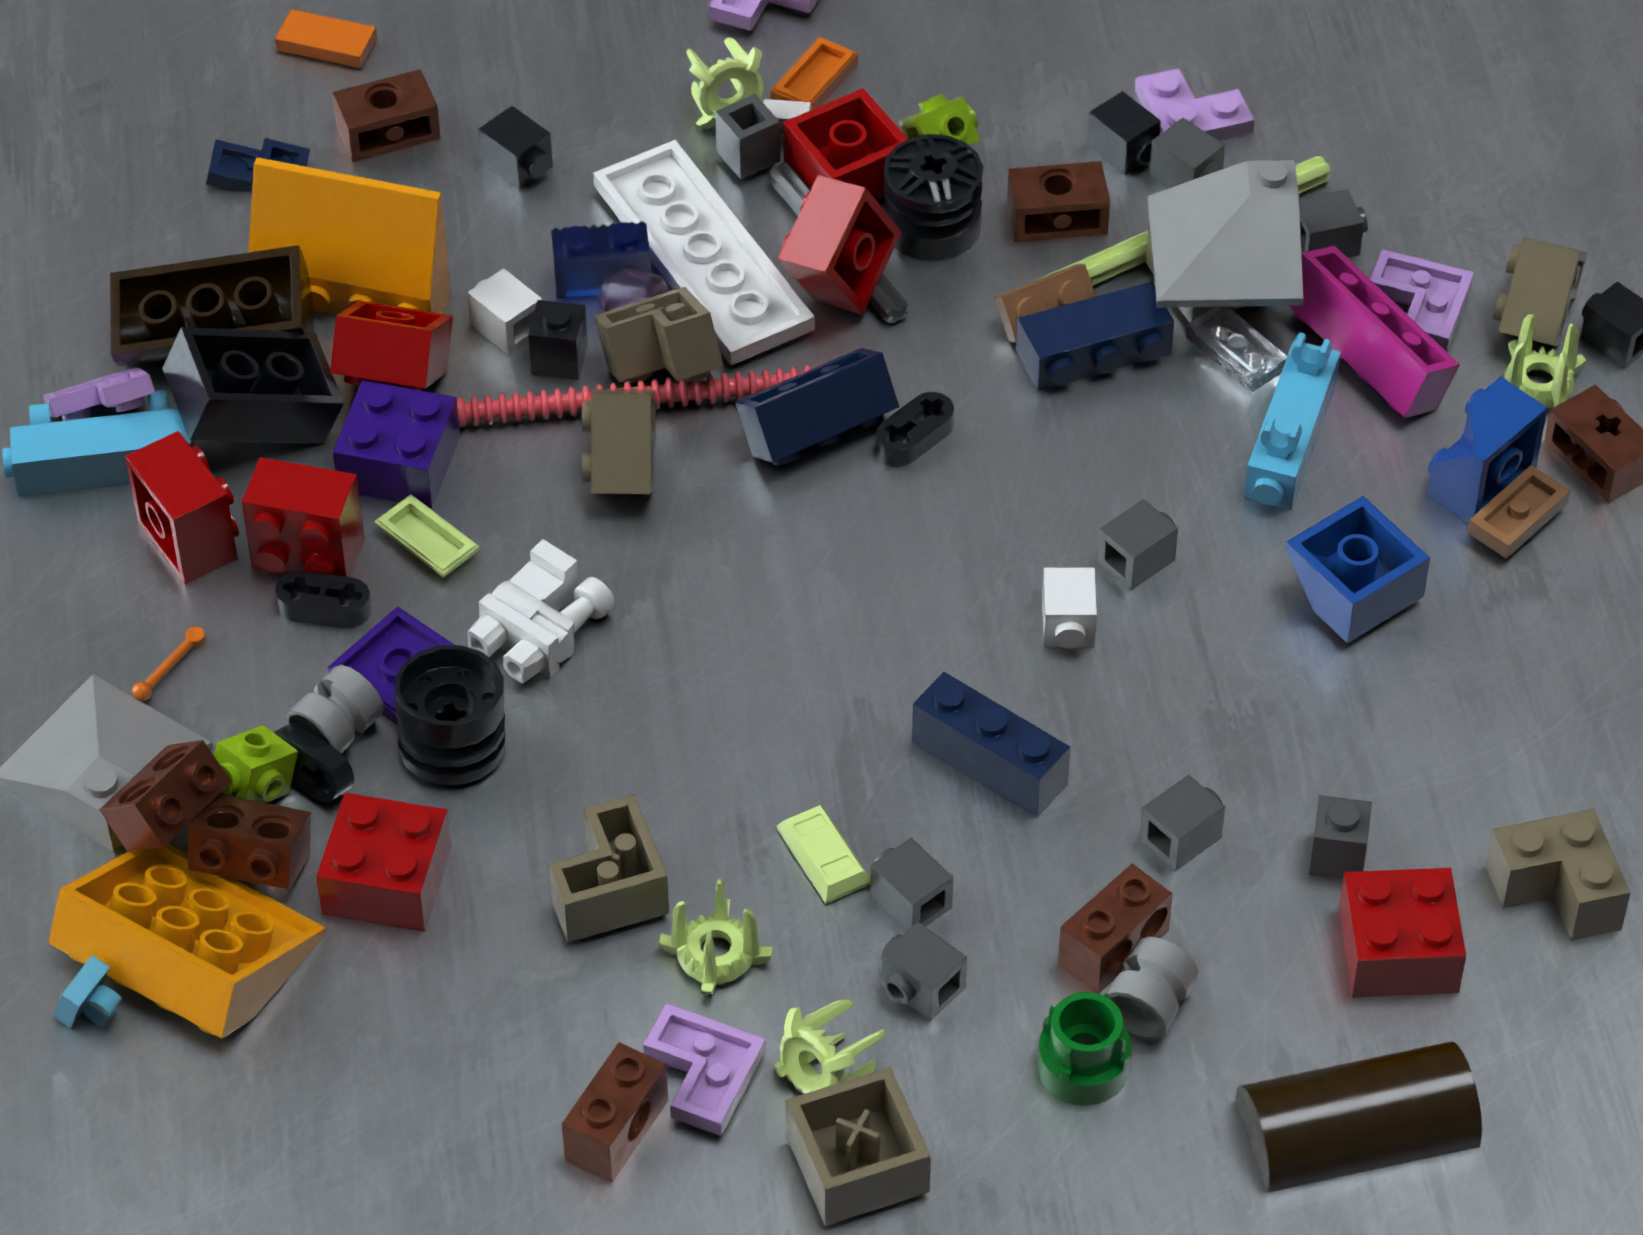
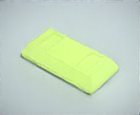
[374,494,480,579]
[776,805,871,904]

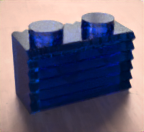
[551,221,652,298]

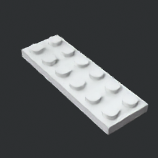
[593,140,815,365]

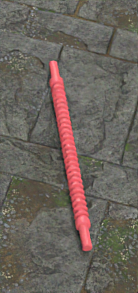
[457,364,822,428]

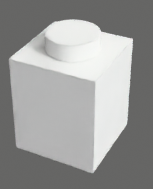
[467,268,542,356]
[1042,568,1097,649]

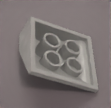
[1147,160,1303,308]
[0,674,213,853]

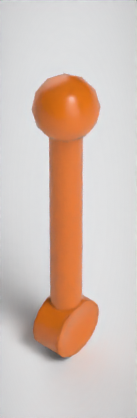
[131,626,206,702]

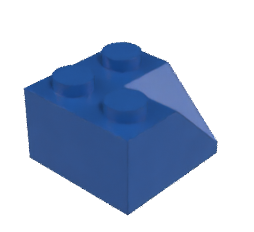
[1427,376,1547,524]
[1285,496,1430,643]

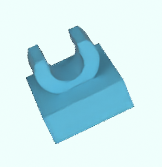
[53,955,122,1028]

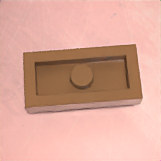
[994,264,1096,342]
[1467,465,1570,559]

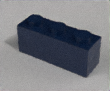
[1016,281,1174,391]
[735,348,899,465]
[912,672,1071,818]

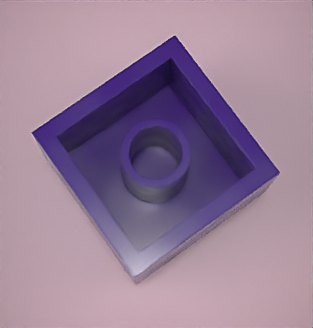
[332,380,460,509]

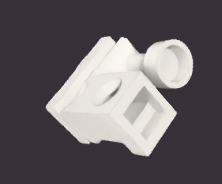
[467,539,615,684]

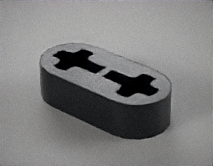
[876,392,954,467]
[275,571,372,628]
[274,723,354,802]

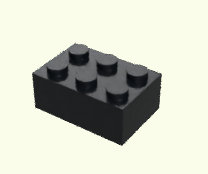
[162,327,344,444]

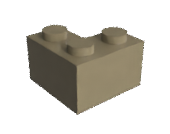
[1493,237,1588,346]
[594,287,724,383]
[582,389,656,494]
[548,794,669,942]
[1486,809,1630,940]

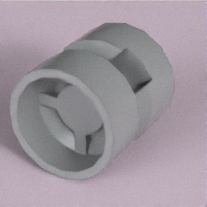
[285,665,384,754]
[1107,937,1199,1041]

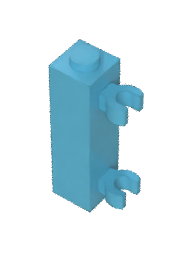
[1244,333,1341,510]
[2,390,194,496]

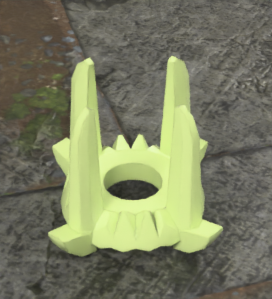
[687,38,764,129]
[1504,314,1587,409]
[658,878,773,995]
[774,1000,885,1094]

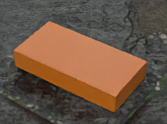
[275,9,377,68]
[770,37,858,110]

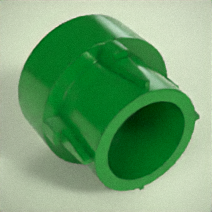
[1037,992,1132,1105]

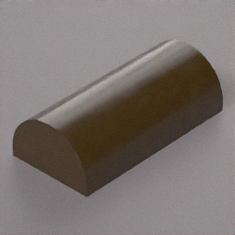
[110,245,314,367]
[1235,1041,1482,1192]

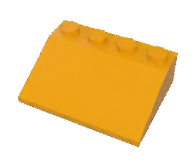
[248,157,451,315]
[48,843,326,1039]

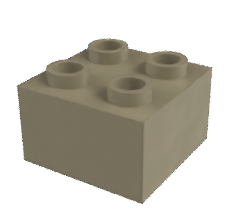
[786,1067,931,1226]

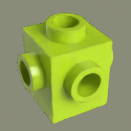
[898,93,980,145]
[213,725,298,803]

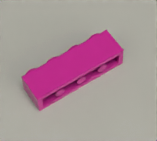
[1288,246,1460,418]

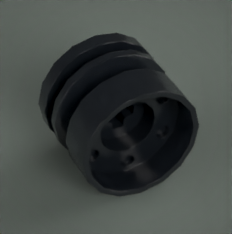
[883,134,983,261]
[394,645,506,785]

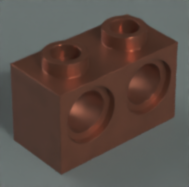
[99,740,231,852]
[188,794,311,890]
[1058,863,1173,994]

